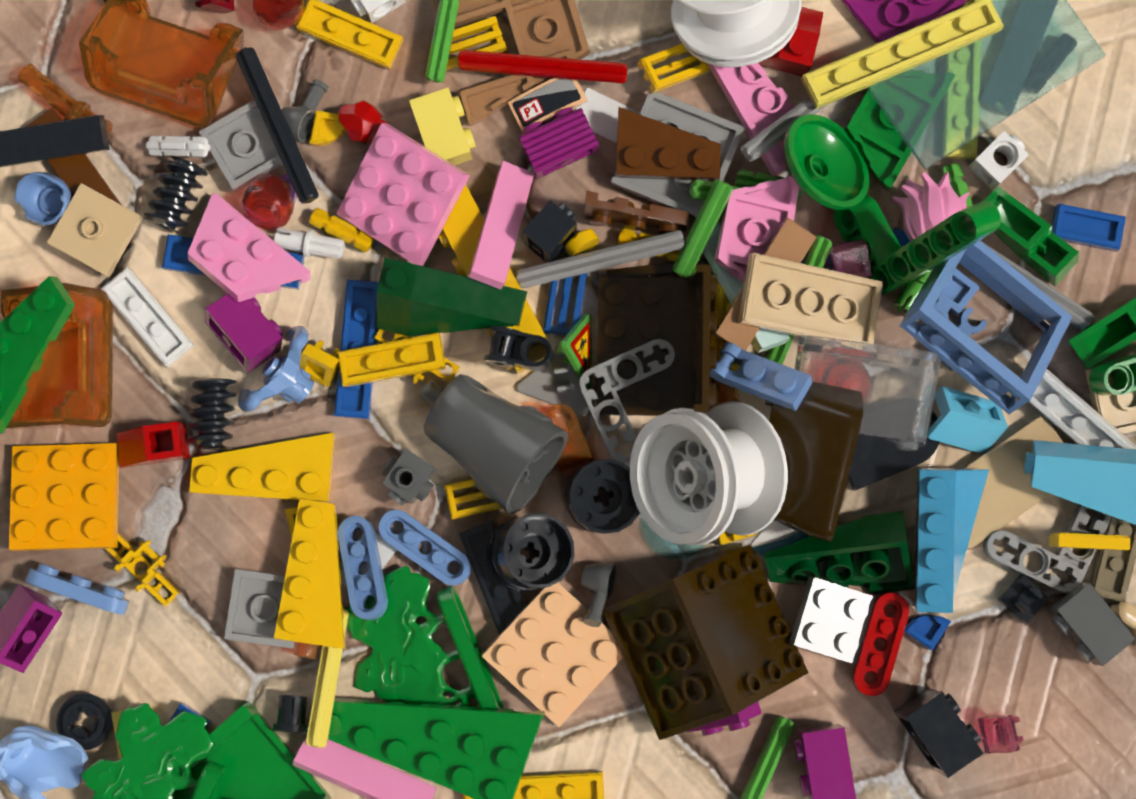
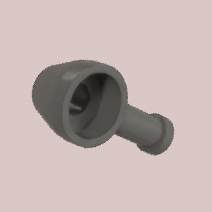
[282,79,329,142]
[581,563,616,627]

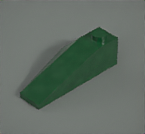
[377,258,527,337]
[764,511,915,593]

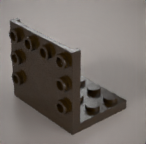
[597,264,717,416]
[603,544,809,740]

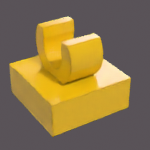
[300,340,340,388]

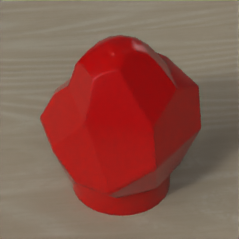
[338,100,389,144]

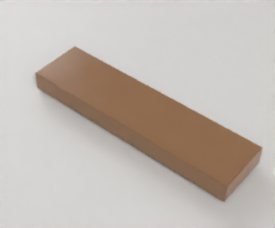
[712,218,816,351]

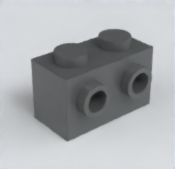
[1048,583,1136,666]

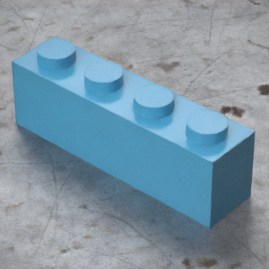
[914,468,989,613]

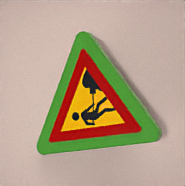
[557,313,592,389]

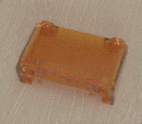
[79,0,244,128]
[1,283,113,430]

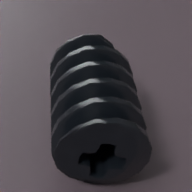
[143,155,208,233]
[188,378,237,451]

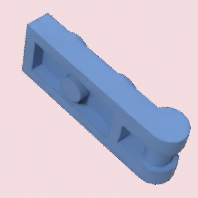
[710,342,813,411]

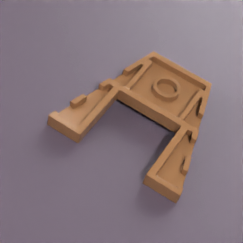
[432,0,590,126]

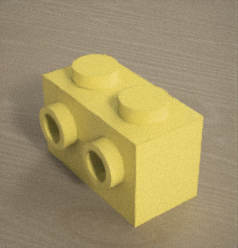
[409,87,476,165]

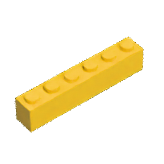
[438,184,554,374]

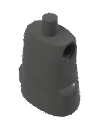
[420,374,568,514]

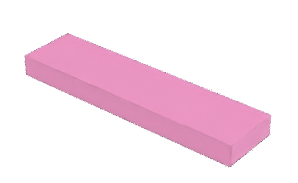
[468,161,534,290]
[293,735,437,799]

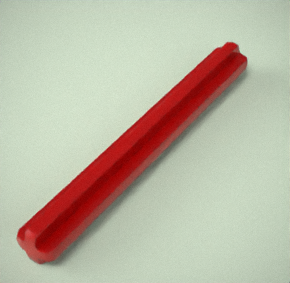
[458,50,628,84]

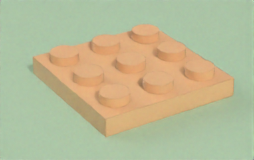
[481,582,623,727]

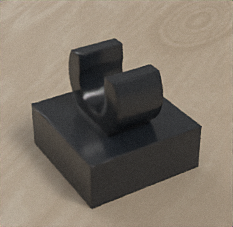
[998,574,1050,624]

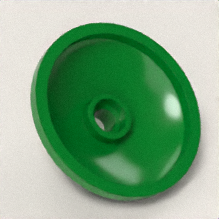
[784,114,869,210]

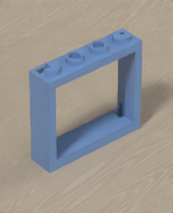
[899,241,1073,414]

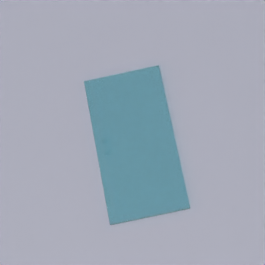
[867,0,1106,170]

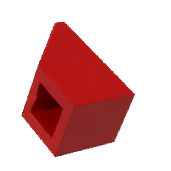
[116,421,191,468]

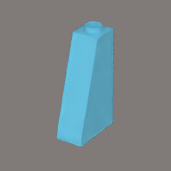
[1024,440,1136,525]

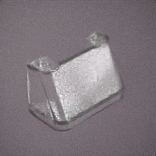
[794,335,941,451]

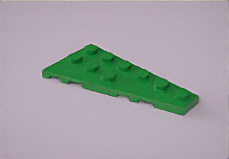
[0,276,76,434]
[328,698,545,799]

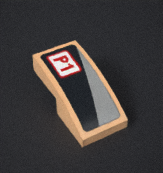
[508,78,588,132]

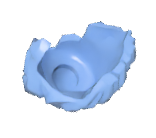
[0,725,88,799]

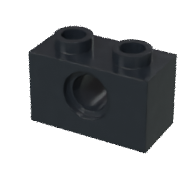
[522,200,577,263]

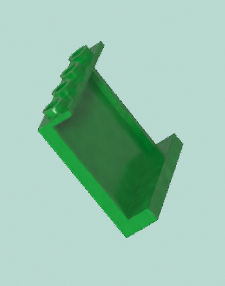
[172,702,332,799]

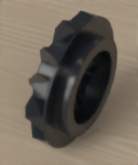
[56,693,113,750]

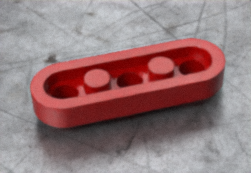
[852,593,909,696]

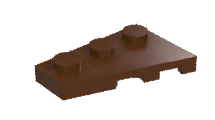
[616,107,721,181]
[584,191,689,234]

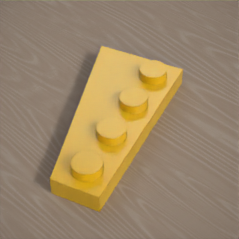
[189,433,335,502]
[274,499,346,650]

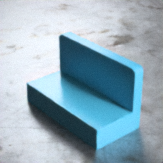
[927,386,1008,454]

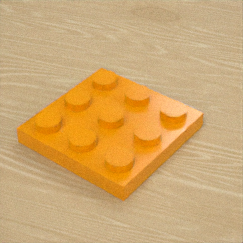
[9,443,119,551]

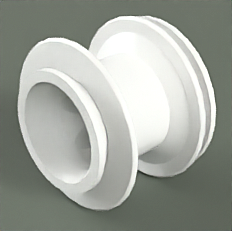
[671,0,801,67]
[630,401,788,546]

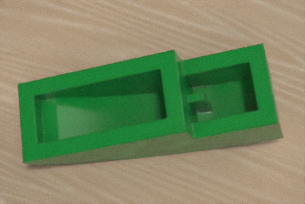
[984,186,1079,286]
[1068,297,1136,370]

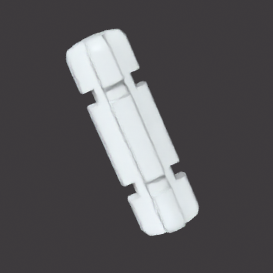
[146,135,211,157]

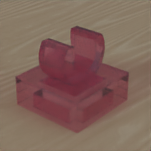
[830,239,872,278]
[978,715,1024,753]

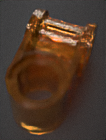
[545,404,593,473]

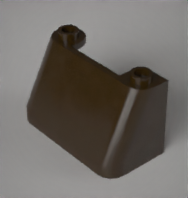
[765,382,864,542]

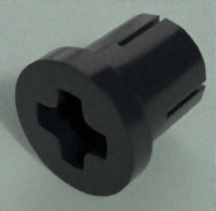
[273,695,308,733]

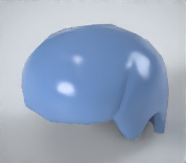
[14,172,71,226]

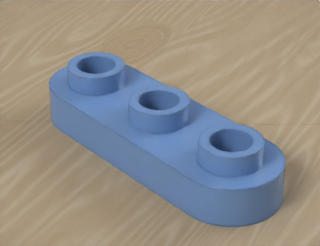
[379,510,471,585]
[338,516,388,621]
[25,563,129,615]

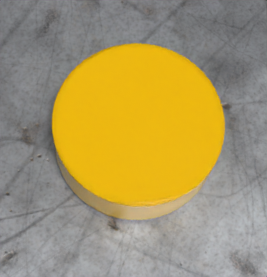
[565,229,600,257]

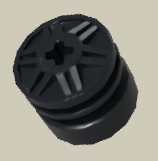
[564,459,640,534]
[486,513,575,591]

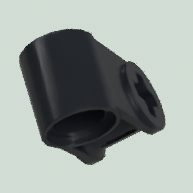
[484,325,554,371]

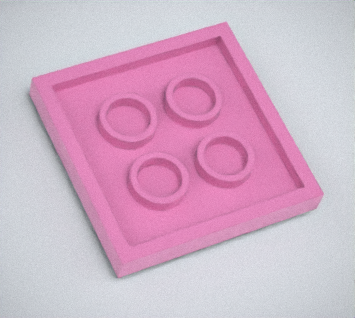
[336,123,470,266]

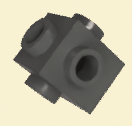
[382,449,437,505]

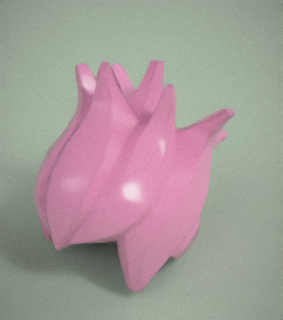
[892,172,970,241]

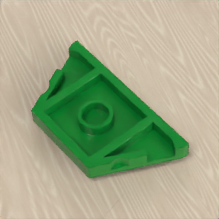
[845,71,955,191]

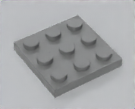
[611,90,745,220]

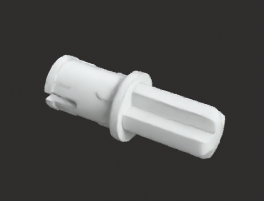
[274,227,345,259]

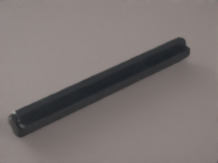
[236,47,319,204]

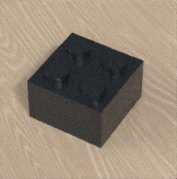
[894,687,984,778]

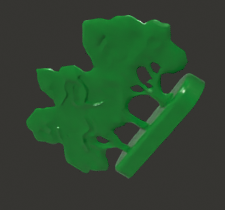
[344,566,504,710]
[81,703,226,799]

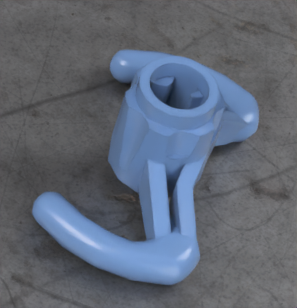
[238,326,314,412]

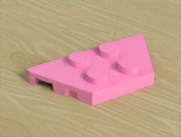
[714,175,799,284]
[188,192,311,302]

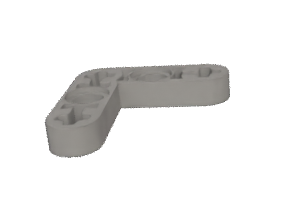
[579,339,675,463]
[983,504,1111,593]

